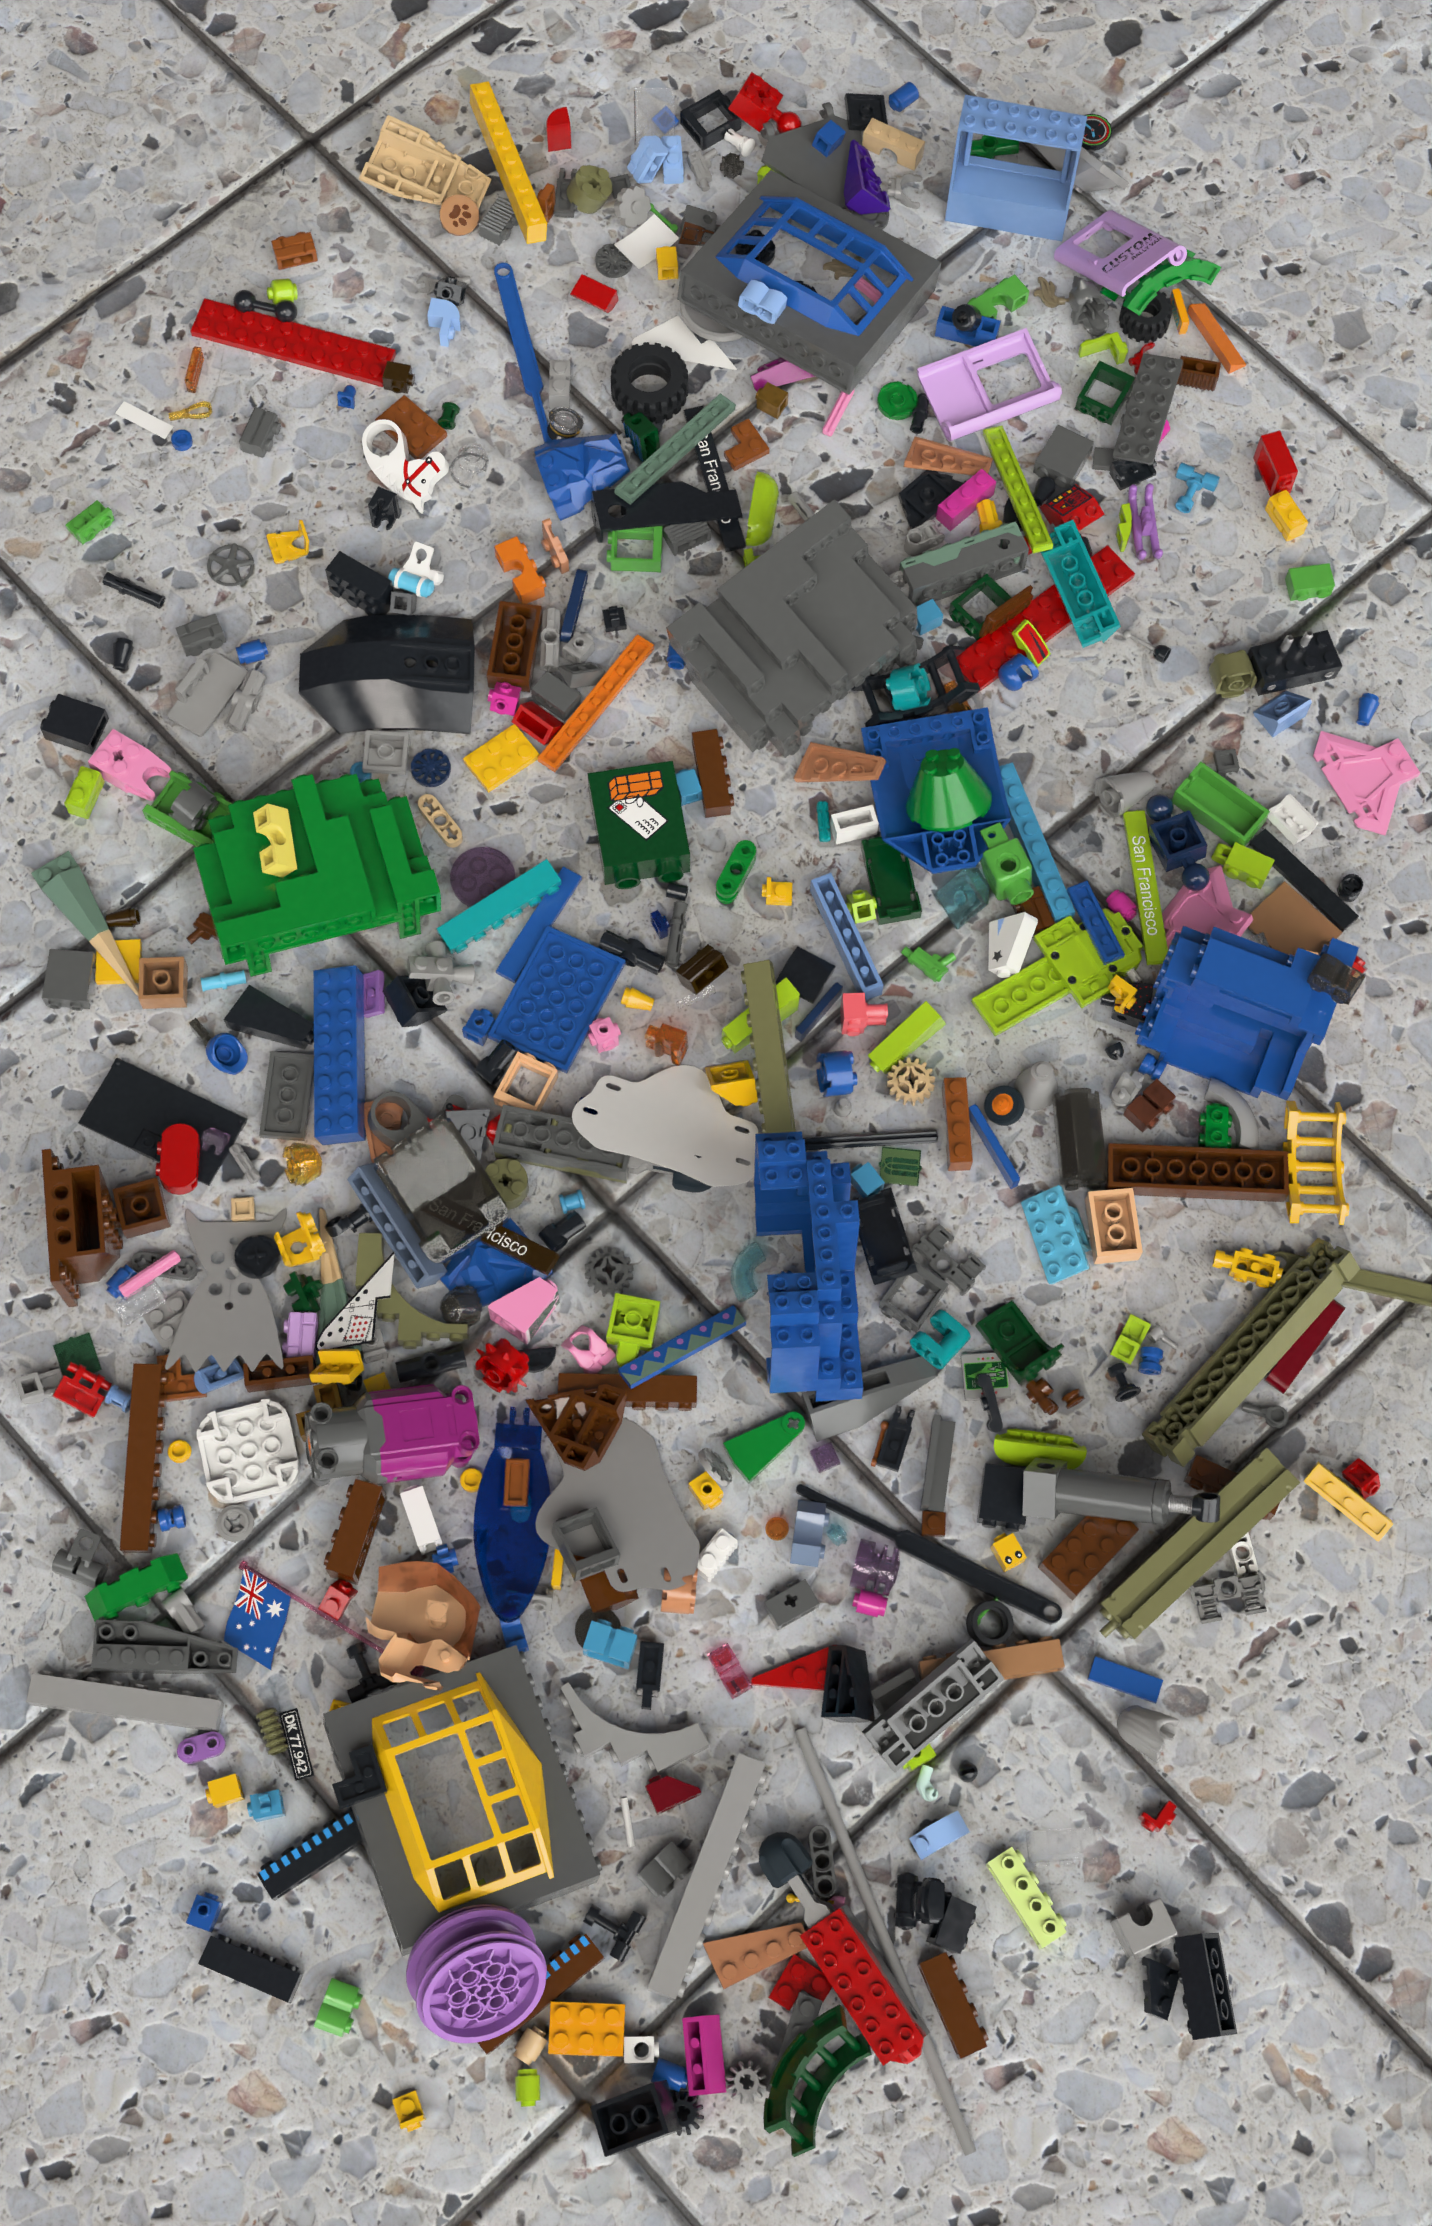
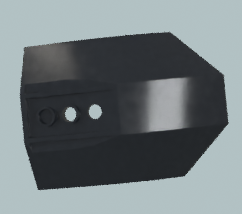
[298,614,475,735]

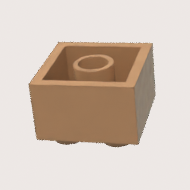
[138,957,188,1009]

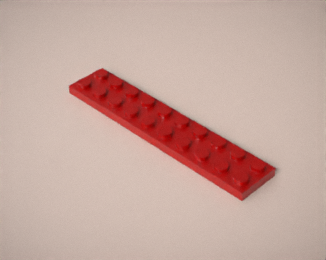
[190,298,396,387]
[956,545,1135,693]

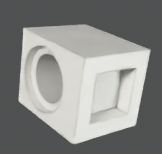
[624,2036,659,2064]

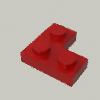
[768,1954,832,2011]

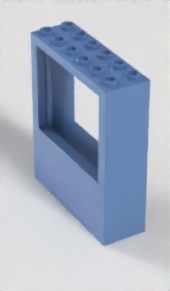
[945,95,1087,242]

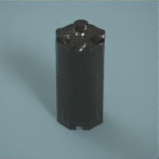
[1052,1088,1108,1191]

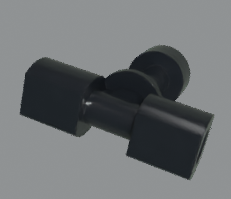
[346,1642,397,1703]
[583,1904,647,1963]

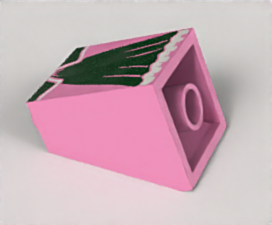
[488,1277,560,1345]

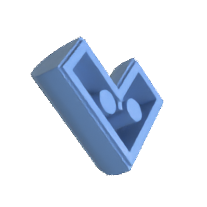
[194,1355,244,1394]

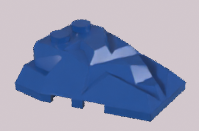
[534,433,630,521]
[440,1206,553,1313]

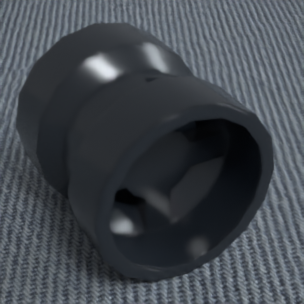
[1337,874,1364,902]

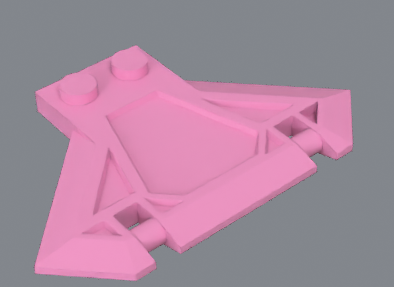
[1313,731,1420,835]
[1162,865,1253,949]

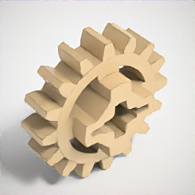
[887,1058,935,1106]

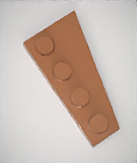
[904,436,993,475]
[794,742,886,783]
[703,1923,807,1990]

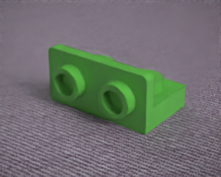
[65,500,115,545]

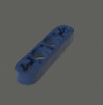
[560,569,588,643]

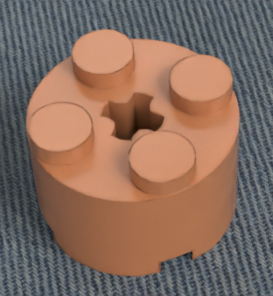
[661,1568,698,1614]

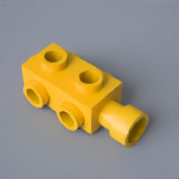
[1212,1248,1283,1288]

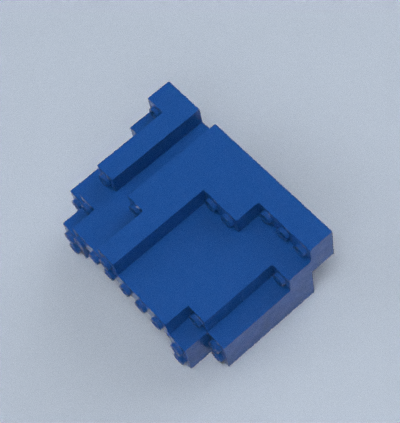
[1135,926,1359,1100]
[754,1131,863,1401]

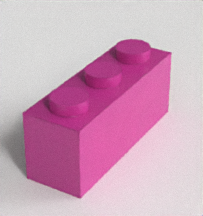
[936,469,996,532]
[682,2015,727,2096]

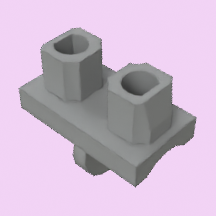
[1109,1070,1144,1110]

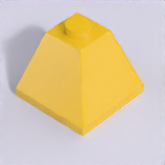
[705,1060,758,1106]

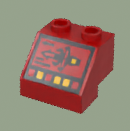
[1039,484,1105,531]

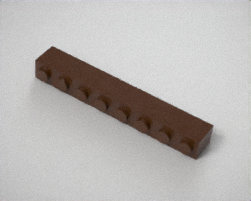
[120,1363,168,1553]

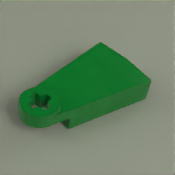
[723,1412,805,1484]

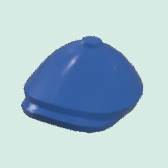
[206,1033,248,1075]

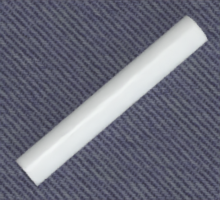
[620,1798,635,1848]

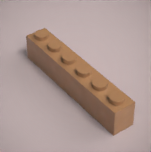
[918,1636,1065,1682]

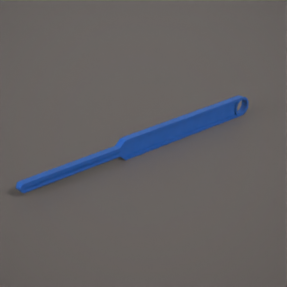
[494,263,551,443]

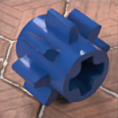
[431,1544,459,1573]

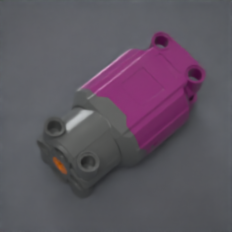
[304,1384,480,1486]

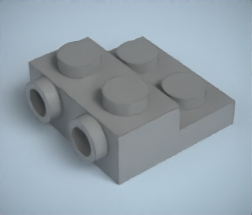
[362,729,410,775]
[141,1290,189,1353]

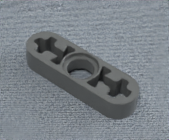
[131,1251,198,1281]

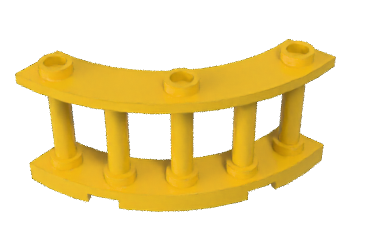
[1283,1101,1349,1225]

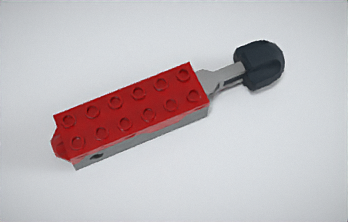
[759,1832,930,2066]

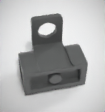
[52,1529,108,1588]

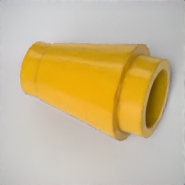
[620,987,654,1011]

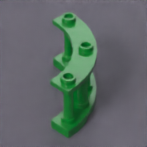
[1100,249,1222,316]

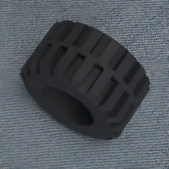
[1119,290,1173,343]

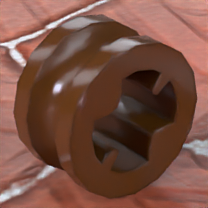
[1061,1388,1085,1409]

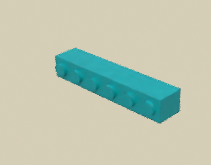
[437,859,561,954]

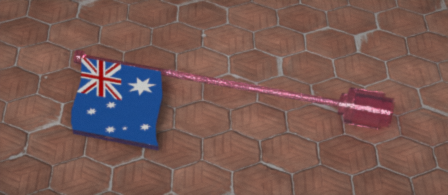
[224,1560,425,1682]

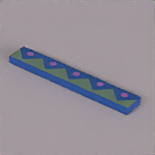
[618,1305,746,1389]

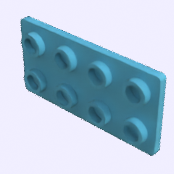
[1021,1185,1092,1285]

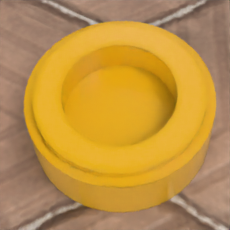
[460,1468,484,1493]

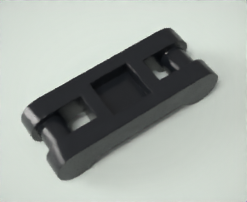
[975,1373,1003,1433]

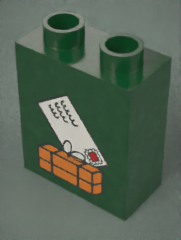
[587,761,690,889]

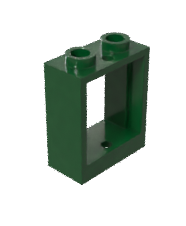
[1075,360,1136,425]
[949,574,1012,640]

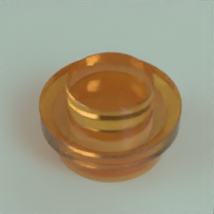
[765,1517,789,1541]

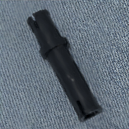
[103,572,165,609]

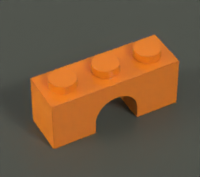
[494,536,546,604]

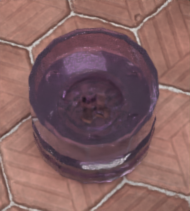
[849,1538,900,1596]

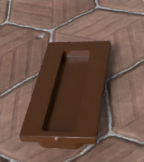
[979,585,1033,638]

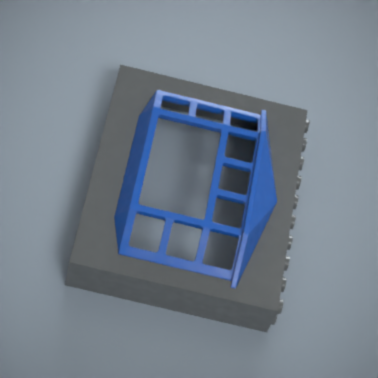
[677,170,942,395]

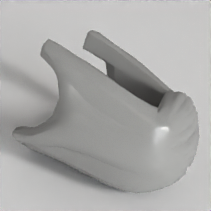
[1117,1705,1180,1763]

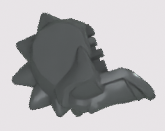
[1069,276,1109,337]

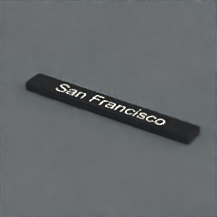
[683,406,746,552]

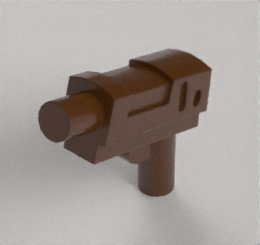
[186,912,217,945]

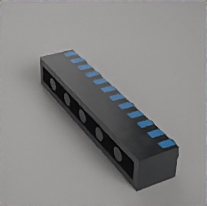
[257,1807,363,1901]

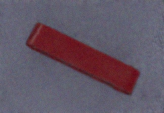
[1264,1299,1346,1394]

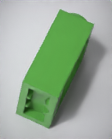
[607,526,663,573]

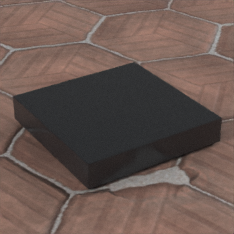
[844,93,888,131]

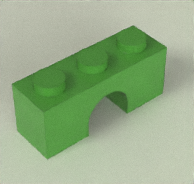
[967,274,1029,319]

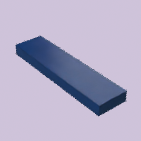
[1067,881,1125,965]
[969,1104,1020,1189]

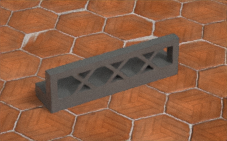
[920,1414,956,1512]

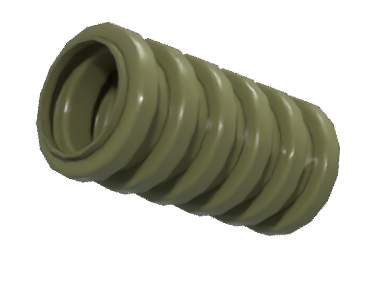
[256,1708,289,1755]

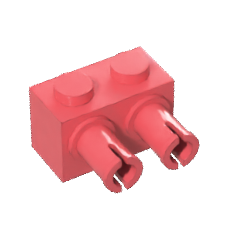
[840,993,888,1036]

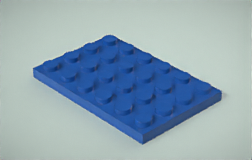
[488,925,626,1074]

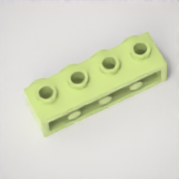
[986,1847,1067,1949]

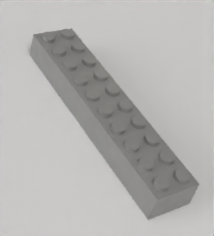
[648,1753,768,2001]

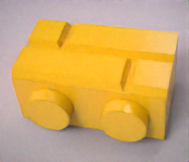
[1265,490,1308,542]

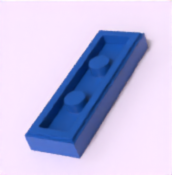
[1087,1656,1163,1704]

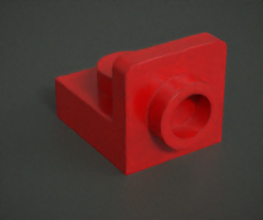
[1342,1458,1381,1499]

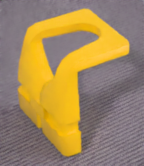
[266,520,309,564]

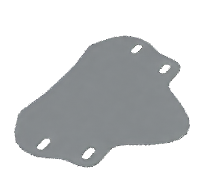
[535,1418,700,1592]

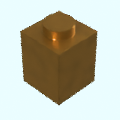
[755,382,788,419]

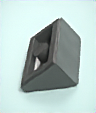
[559,662,604,688]

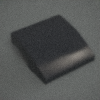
[776,946,836,1004]

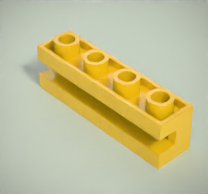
[1303,1461,1393,1542]

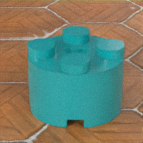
[886,663,931,711]

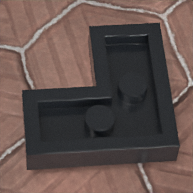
[332,1745,387,1809]

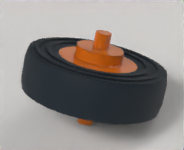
[984,1085,1025,1126]

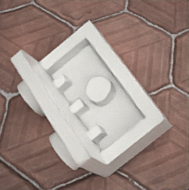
[1267,794,1318,845]

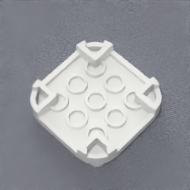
[197,1399,300,1504]

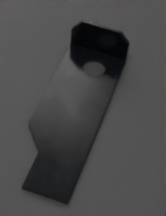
[591,481,743,543]

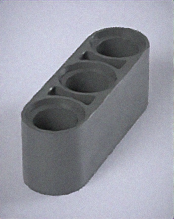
[808,1825,836,1899]

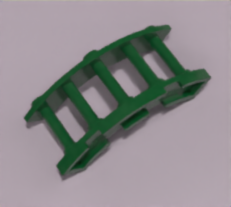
[763,2004,872,2157]

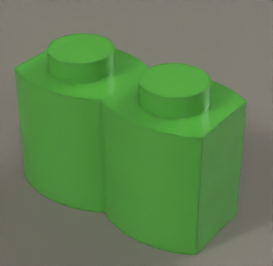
[314,1978,363,2037]

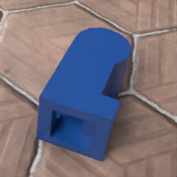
[498,1608,529,1652]

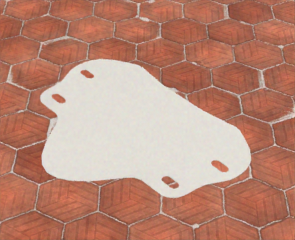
[572,1065,758,1187]

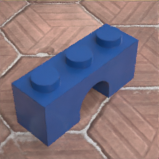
[935,306,1001,347]

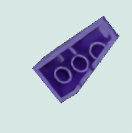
[844,139,891,215]

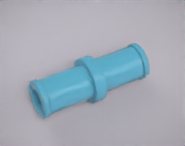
[200,970,247,992]

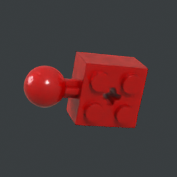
[728,72,801,134]

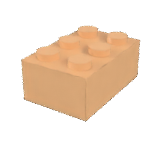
[1085,1188,1143,1264]

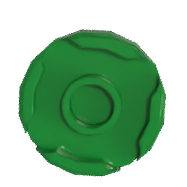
[877,381,918,420]

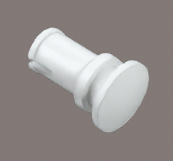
[724,129,755,157]

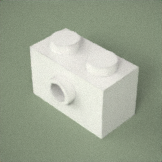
[830,805,879,844]

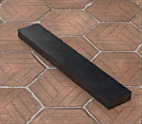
[1249,828,1359,932]

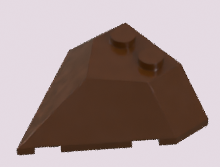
[525,1384,628,1471]

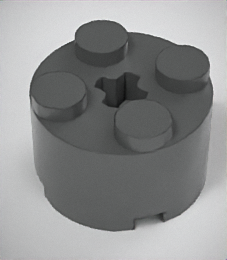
[169,781,220,831]

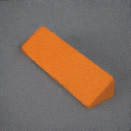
[1187,303,1246,374]

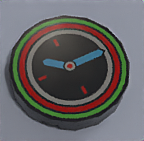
[1082,114,1112,150]

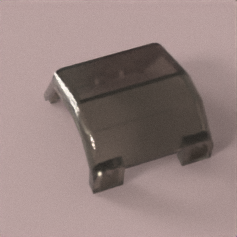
[373,1114,511,1264]

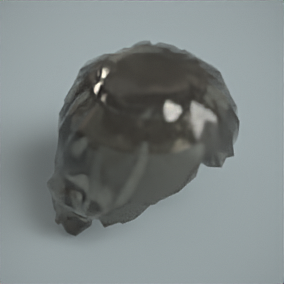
[440,1285,482,1328]

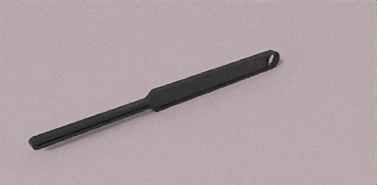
[796,1484,1062,1625]

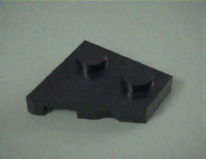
[1142,1957,1179,2021]

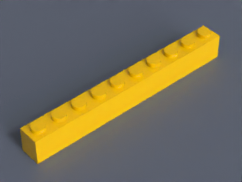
[469,81,547,244]

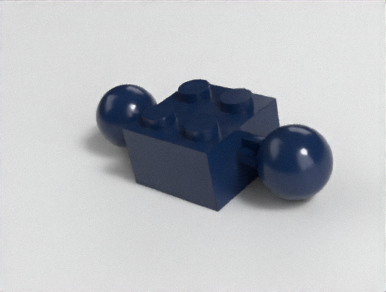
[1146,794,1210,891]

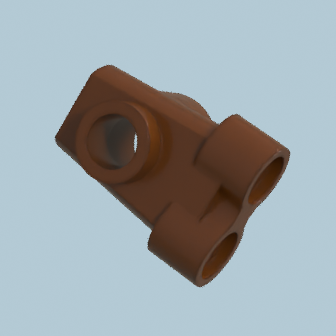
[1026,1377,1059,1415]

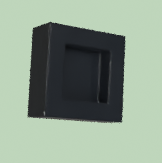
[602,606,627,632]

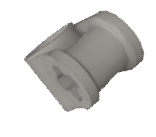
[904,519,945,556]

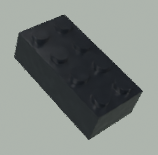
[1173,1933,1237,2040]

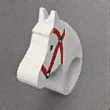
[362,419,449,514]

